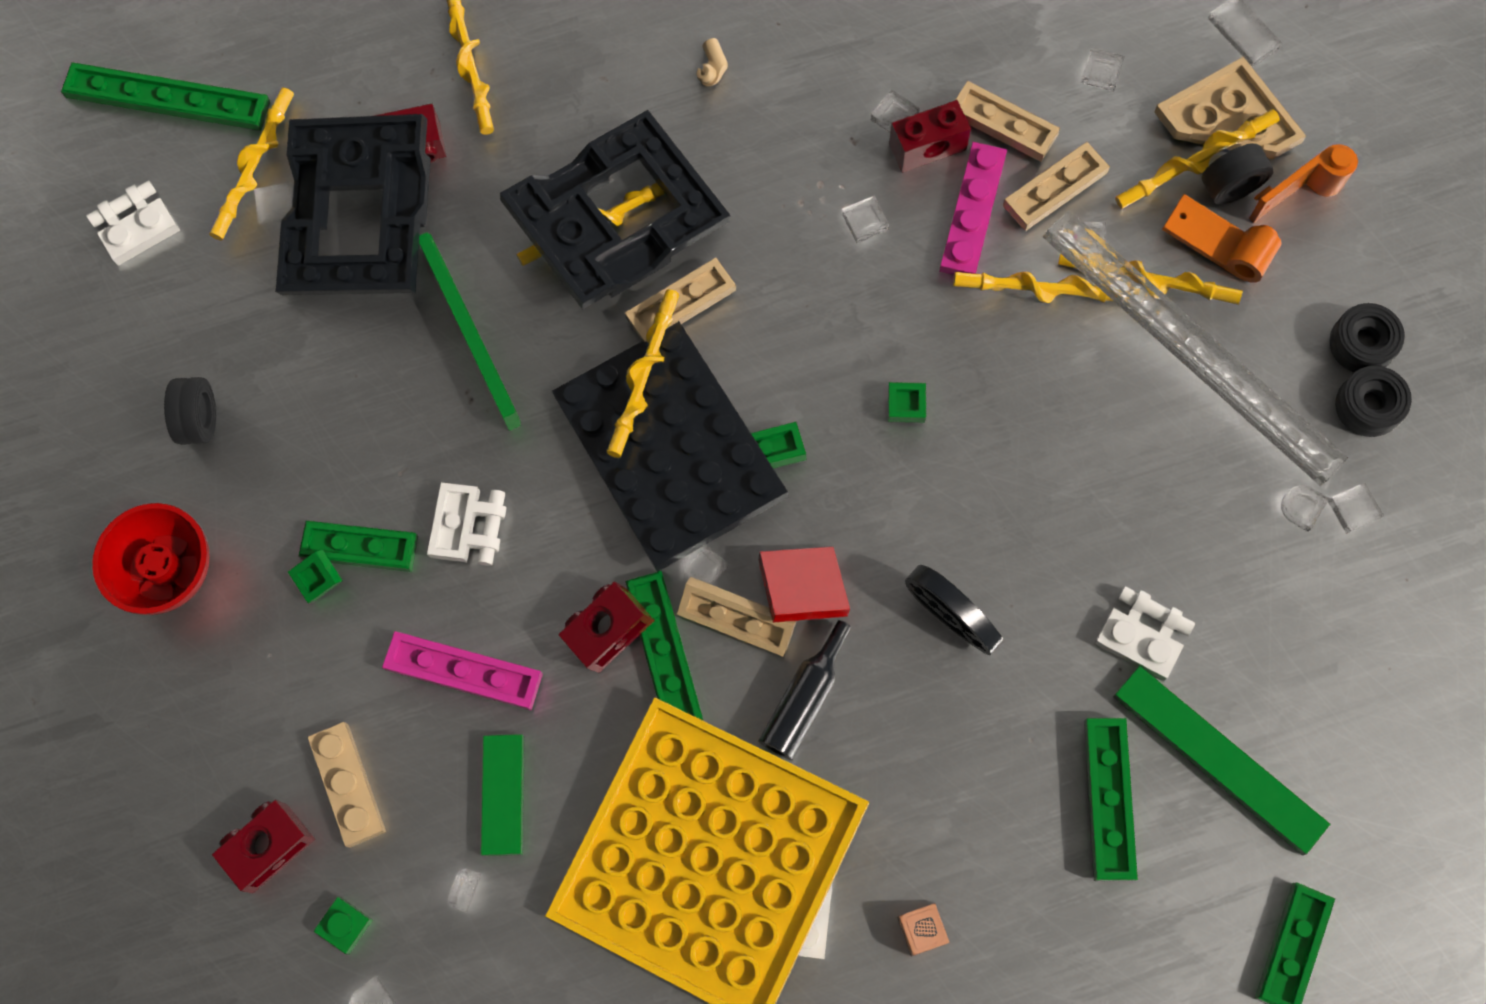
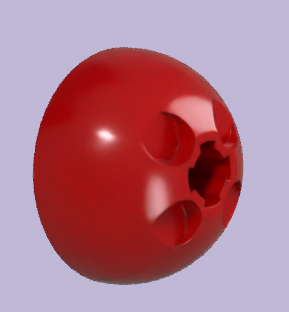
[92,503,210,615]

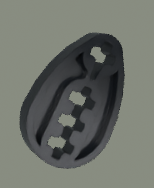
[905,565,1003,655]

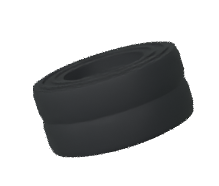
[1201,143,1274,205]
[1329,303,1405,372]
[1335,366,1412,437]
[164,377,216,445]

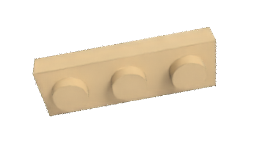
[955,81,1060,162]
[1003,142,1110,231]
[625,258,736,342]
[677,577,797,657]
[308,722,386,848]

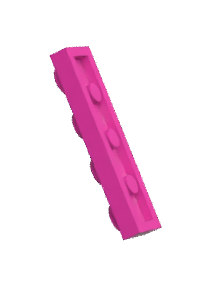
[939,142,1007,275]
[382,631,543,711]

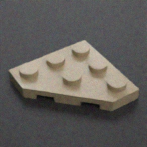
[1154,57,1306,159]

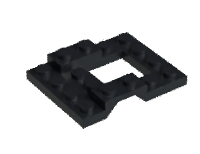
[500,110,731,310]
[275,114,431,295]

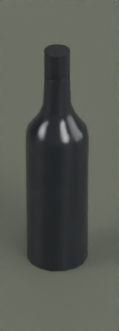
[758,620,851,760]

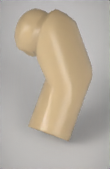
[696,38,728,86]

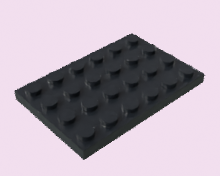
[552,321,789,572]

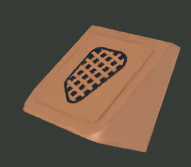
[897,903,950,957]

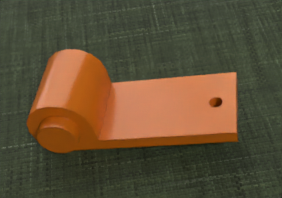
[1249,144,1358,223]
[1161,194,1282,283]

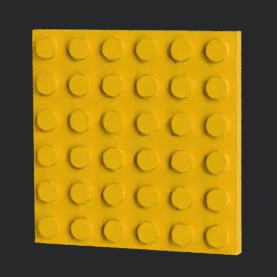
[545,697,870,1004]

